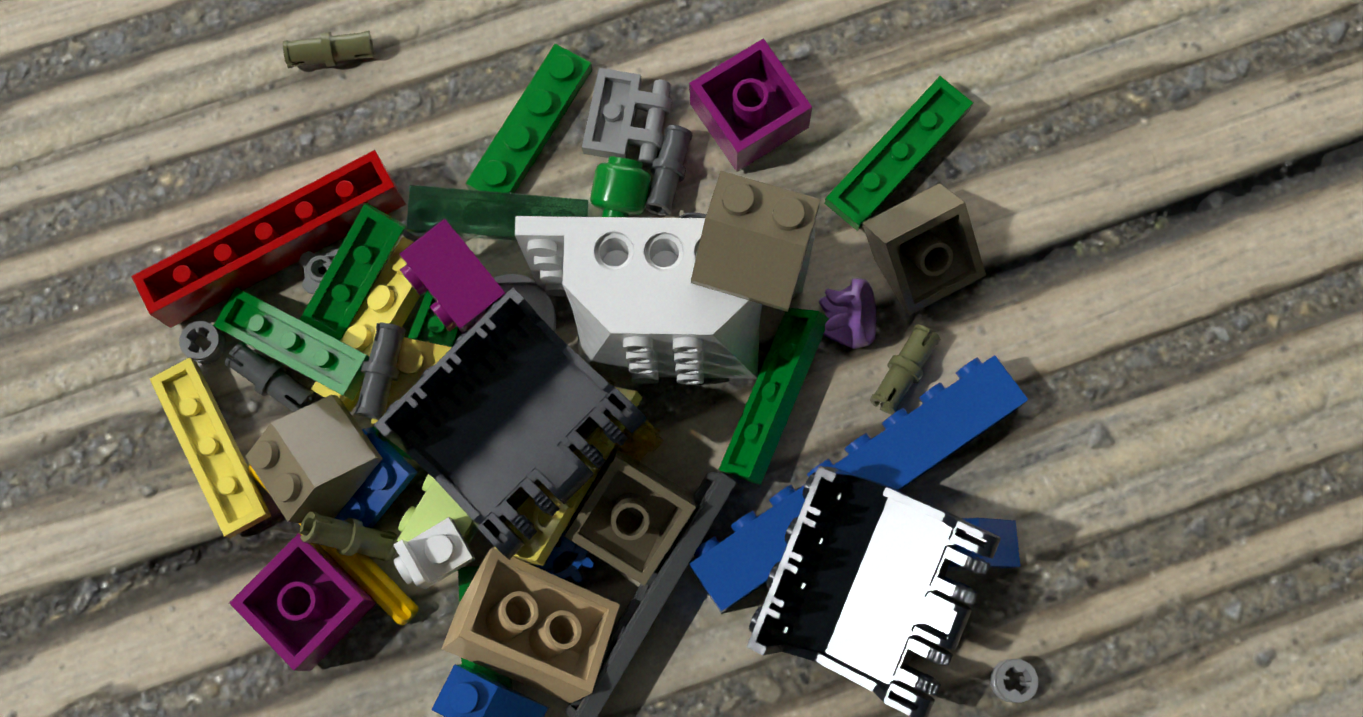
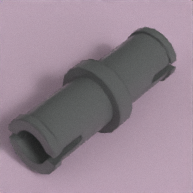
[645,125,693,216]
[354,322,406,420]
[225,342,316,412]

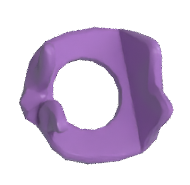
[819,278,876,349]

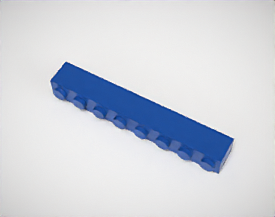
[689,355,1028,614]

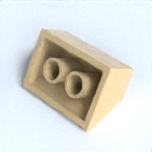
[442,547,620,704]

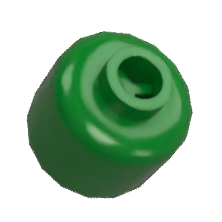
[590,156,651,217]

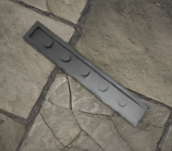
[565,472,736,717]

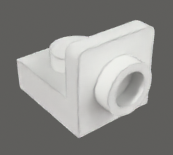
[394,517,475,589]

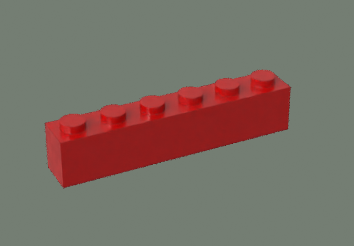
[131,150,406,328]

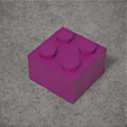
[689,38,812,172]
[400,218,506,334]
[229,533,377,671]

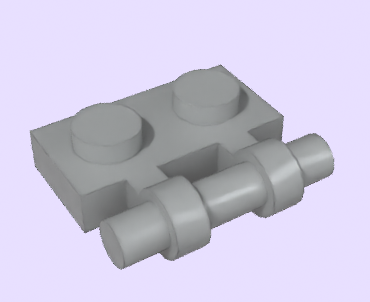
[582,68,672,166]

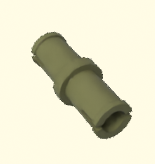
[283,31,374,68]
[870,324,941,415]
[300,512,398,561]

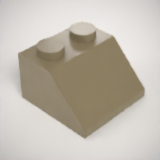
[691,171,821,312]
[862,183,986,316]
[245,395,383,523]
[564,447,696,586]

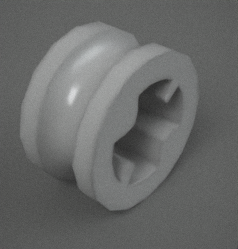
[179,321,226,364]
[990,659,1038,703]

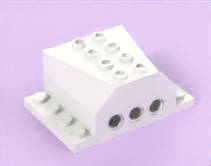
[515,216,815,385]

